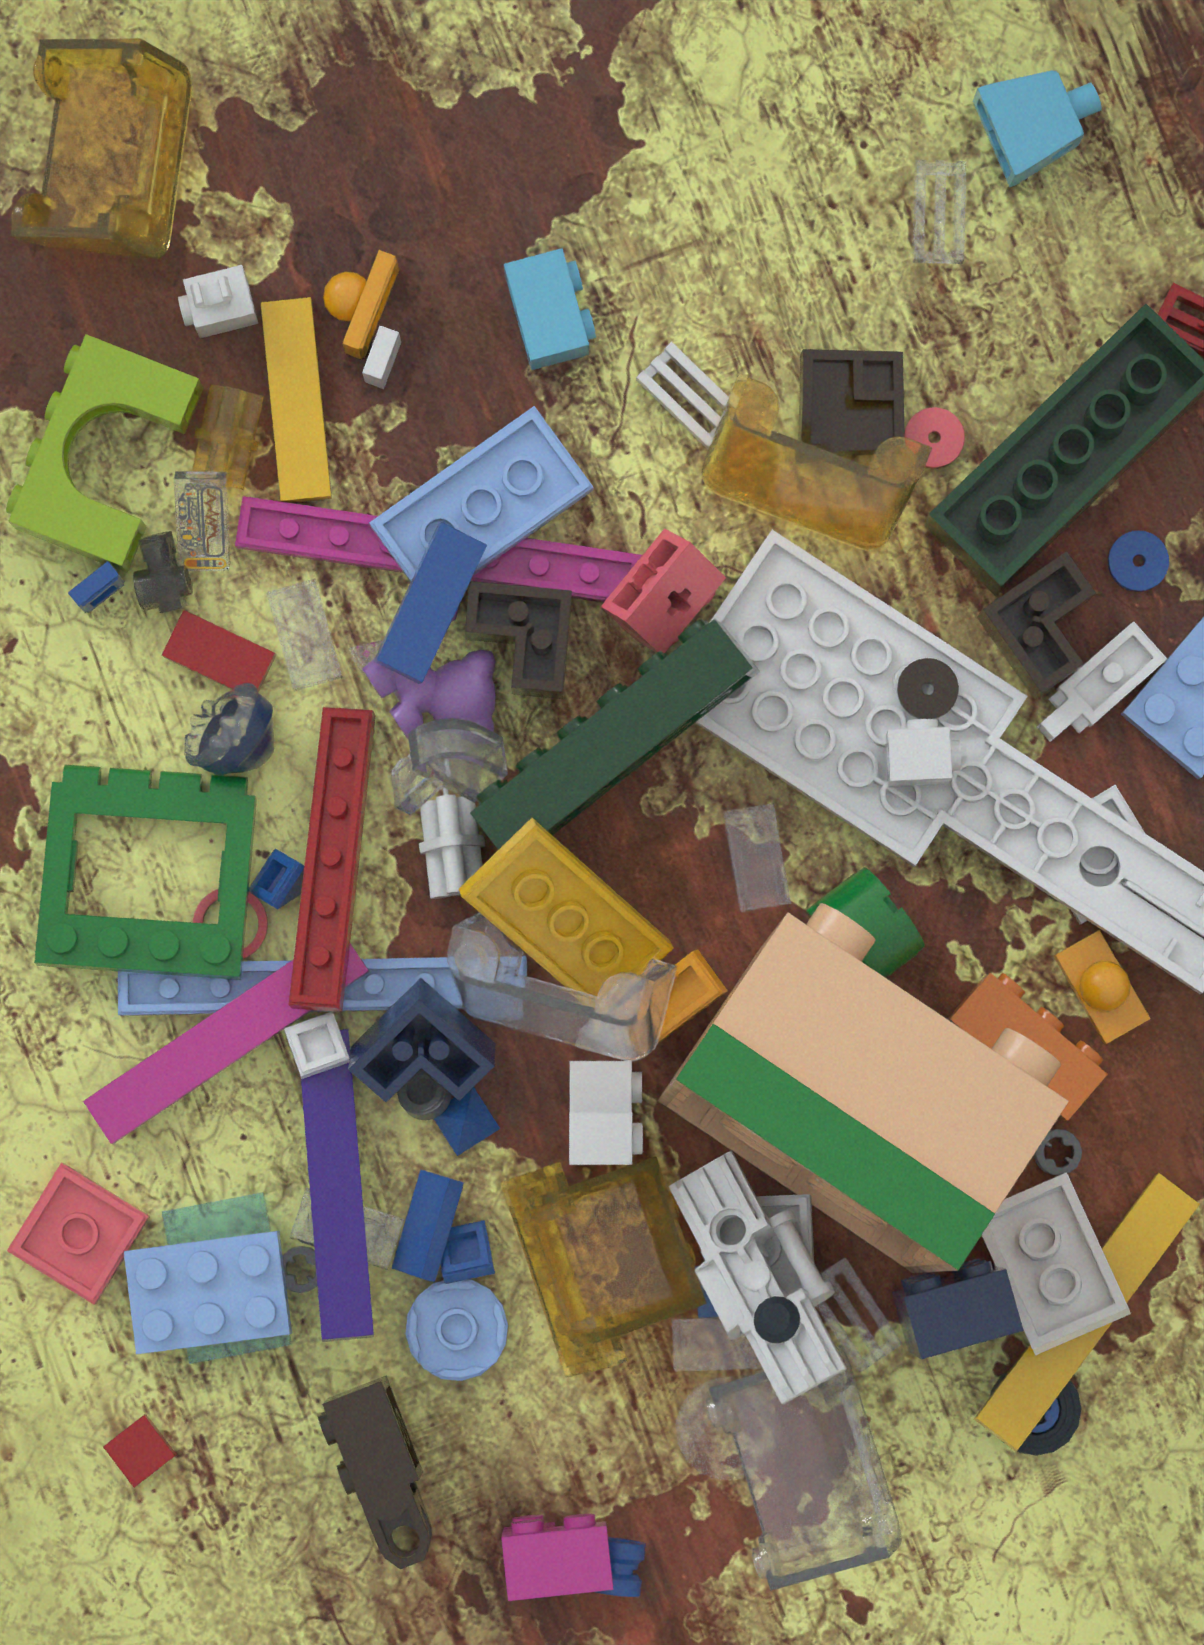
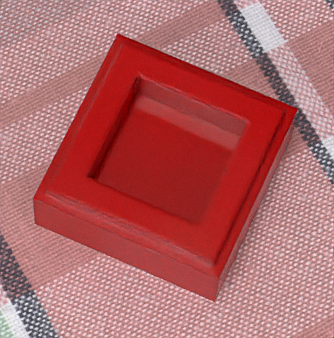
[103,1414,177,1488]

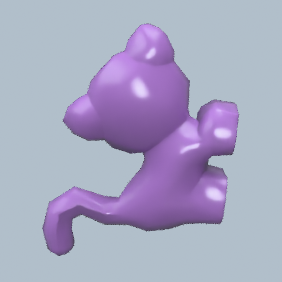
[362,602,496,744]

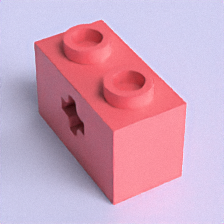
[601,528,726,653]

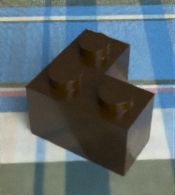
[977,551,1096,700]
[465,581,572,699]

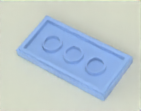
[369,406,594,582]

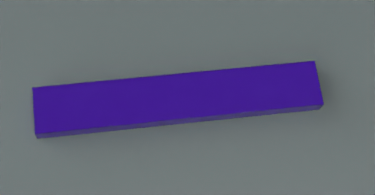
[301,1029,374,1342]

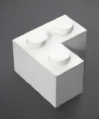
[569,1061,643,1165]

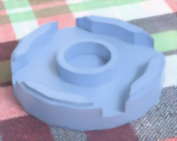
[405,1279,508,1381]

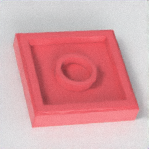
[7,1163,150,1305]

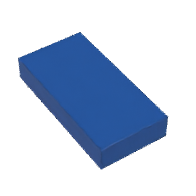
[392,1170,464,1282]

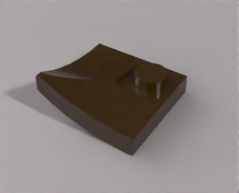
[797,349,905,459]

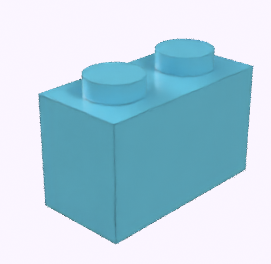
[504,248,596,370]

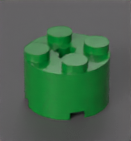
[805,867,925,978]

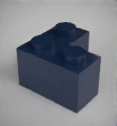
[348,978,496,1102]

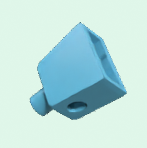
[973,70,1102,187]

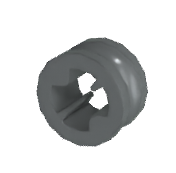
[1033,1129,1082,1175]
[283,1246,317,1293]

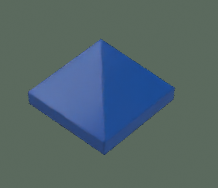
[249,848,304,910]
[434,1087,500,1156]

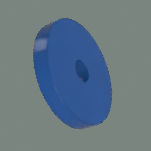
[1108,531,1169,592]

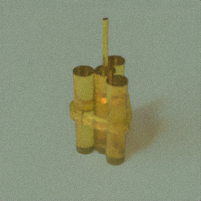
[190,384,264,536]

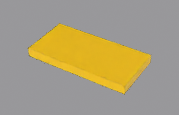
[458,818,674,1018]

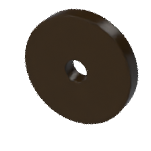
[897,658,959,719]

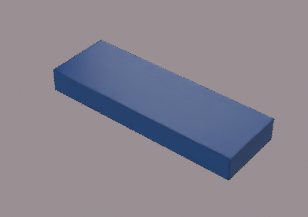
[374,522,487,684]

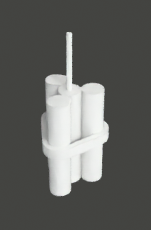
[419,745,485,899]

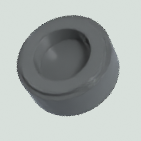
[397,1068,452,1120]

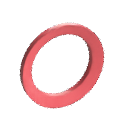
[193,889,268,959]

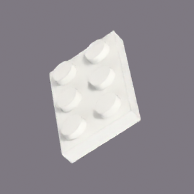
[982,1172,1131,1355]

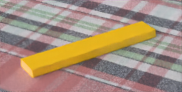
[974,1173,1200,1451]

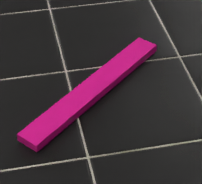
[235,496,642,602]

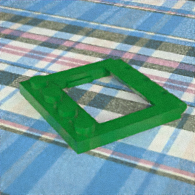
[34,765,257,980]

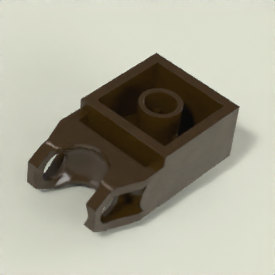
[318,1375,432,1569]

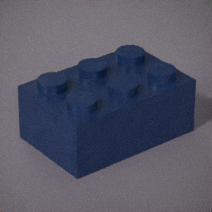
[892,1258,1024,1359]

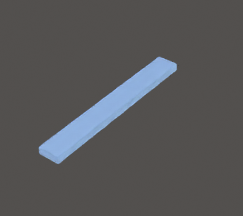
[118,956,528,1016]

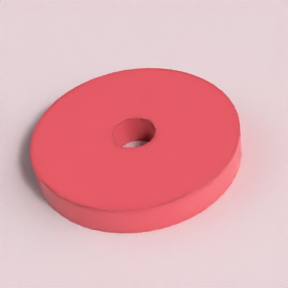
[905,407,965,469]

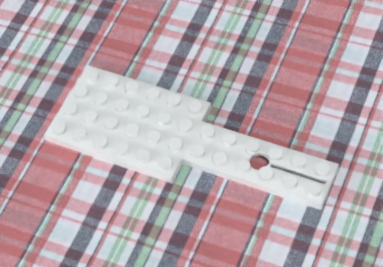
[696,529,1204,994]

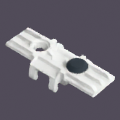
[668,1151,847,1405]

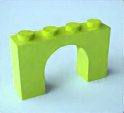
[6,334,204,573]

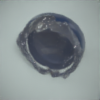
[184,683,274,776]

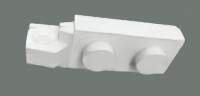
[1037,621,1167,742]

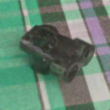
[133,531,193,613]

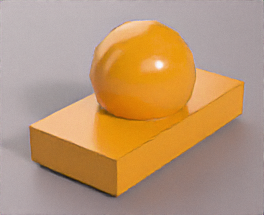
[323,250,399,360]
[1054,930,1150,1044]
[615,949,728,1052]

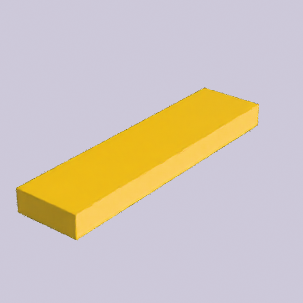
[261,297,332,503]

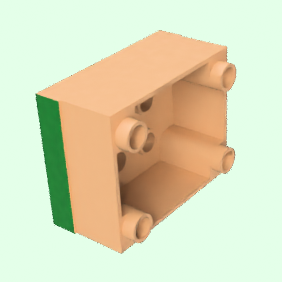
[658,903,1069,1273]

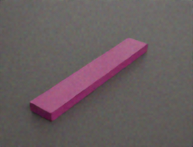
[83,943,370,1144]

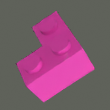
[501,1514,613,1601]

